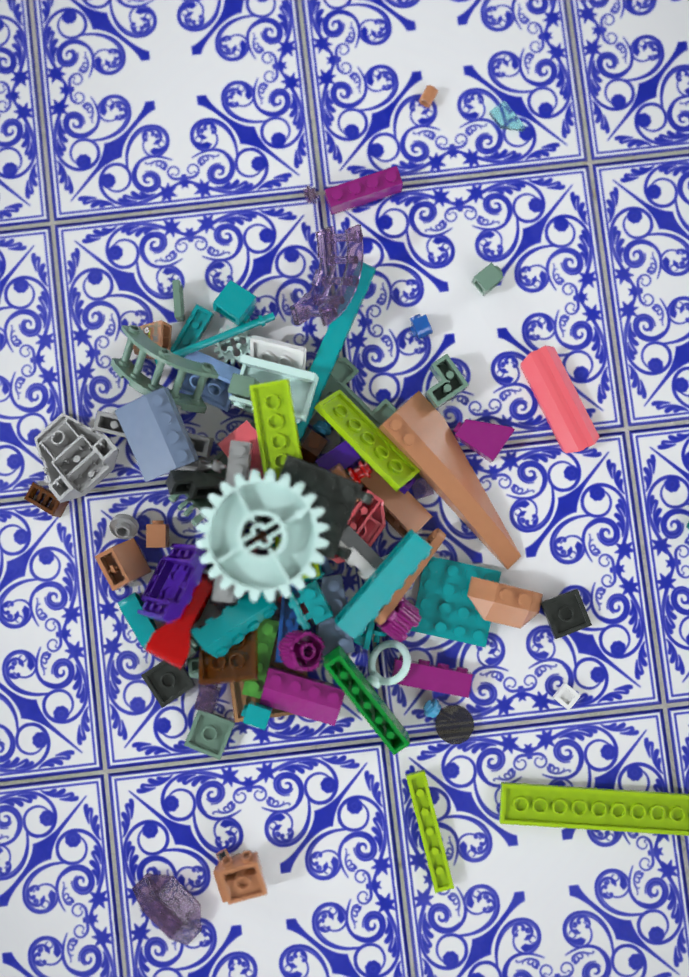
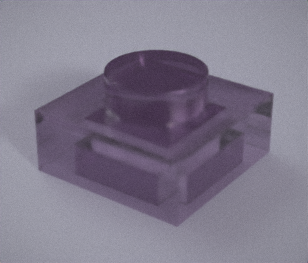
[411,478,434,500]

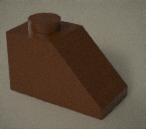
[300,430,328,464]

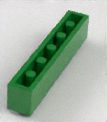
[324,646,410,755]

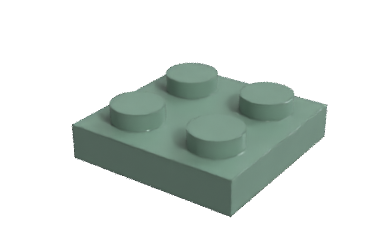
[184,708,235,760]

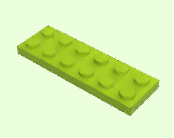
[314,389,420,492]

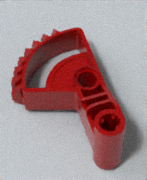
[145,573,215,669]

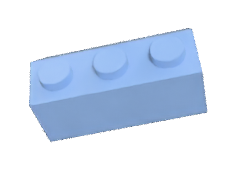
[180,351,241,412]

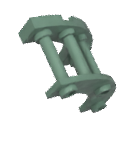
[111,325,219,414]

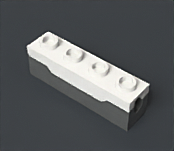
[339,524,384,581]

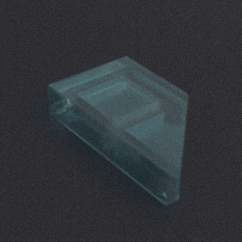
[489,100,525,131]

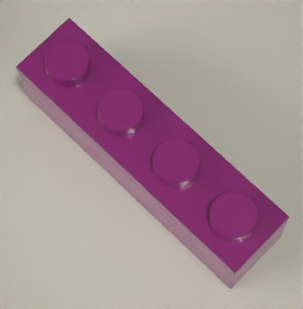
[325,166,403,215]
[391,655,473,698]

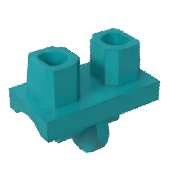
[354,620,387,650]

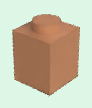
[146,520,169,548]

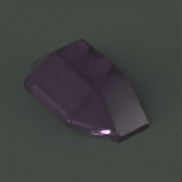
[132,873,202,945]

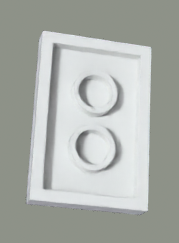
[250,335,307,371]

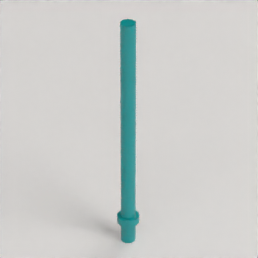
[155,312,275,365]

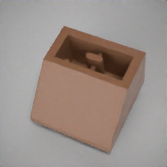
[94,538,152,591]

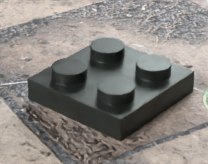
[540,589,592,639]
[141,660,196,708]

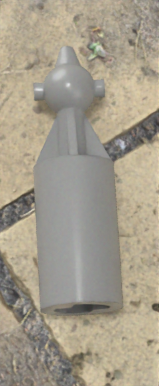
[177,457,227,474]

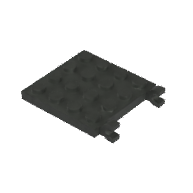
[259,455,374,560]

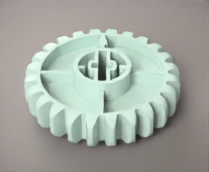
[196,469,329,602]

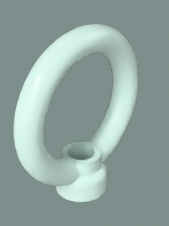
[367,640,411,689]

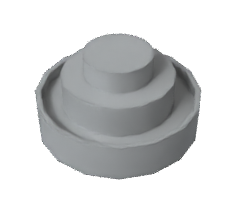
[109,514,139,540]

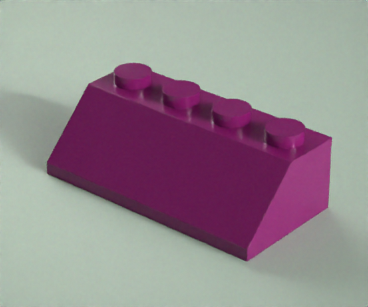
[260,666,345,726]

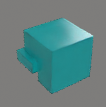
[213,280,256,326]

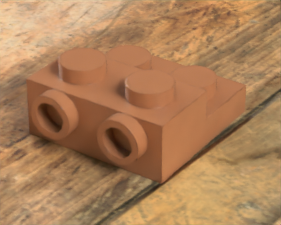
[218,850,268,905]

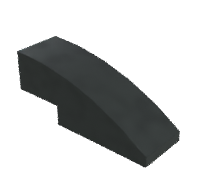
[166,470,226,499]

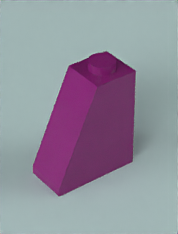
[453,419,515,463]

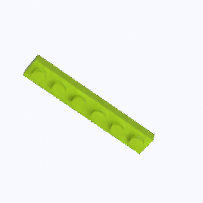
[405,770,454,893]

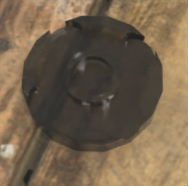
[435,704,474,744]

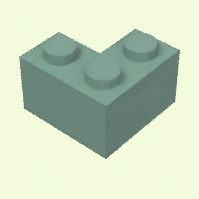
[425,354,469,409]

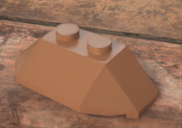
[467,577,543,628]

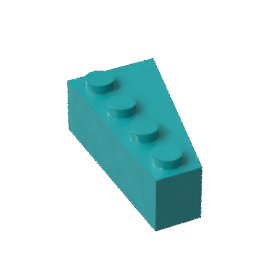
[190,592,278,658]

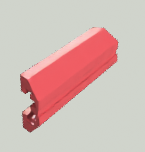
[520,346,600,453]

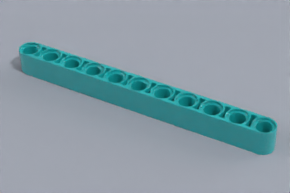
[296,260,376,443]

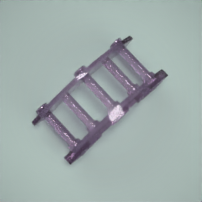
[290,224,363,326]

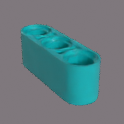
[118,592,159,649]

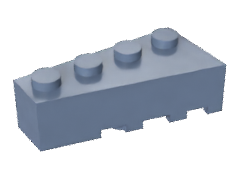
[318,574,355,657]

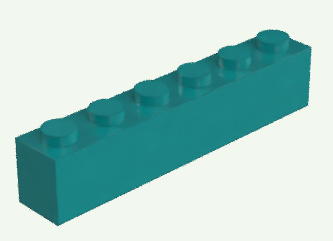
[334,529,433,639]

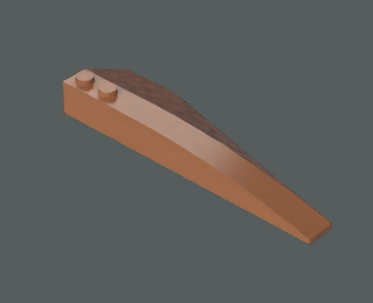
[379,391,521,569]

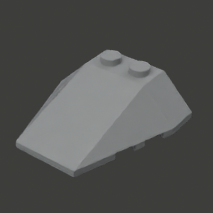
[34,413,119,503]

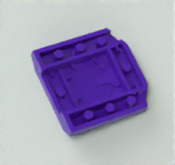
[137,543,207,623]

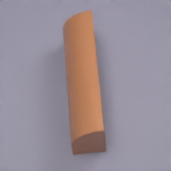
[361,468,433,537]

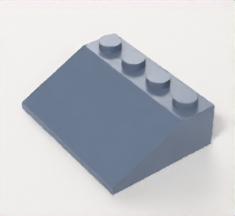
[114,387,199,482]

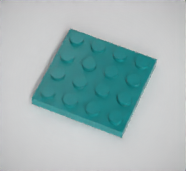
[410,556,501,647]

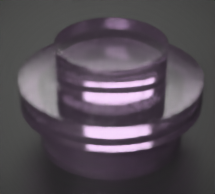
[303,185,319,204]

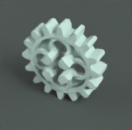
[213,324,252,366]

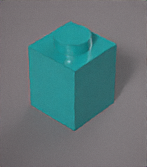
[241,701,273,730]

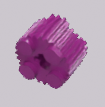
[376,597,422,642]
[278,630,325,672]

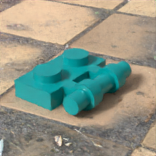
[287,580,334,631]

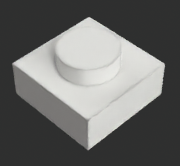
[552,682,581,711]

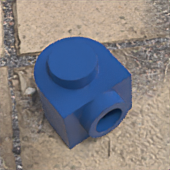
[409,314,433,340]

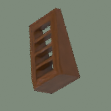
[24,482,69,518]

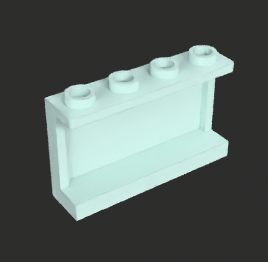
[229,354,319,423]

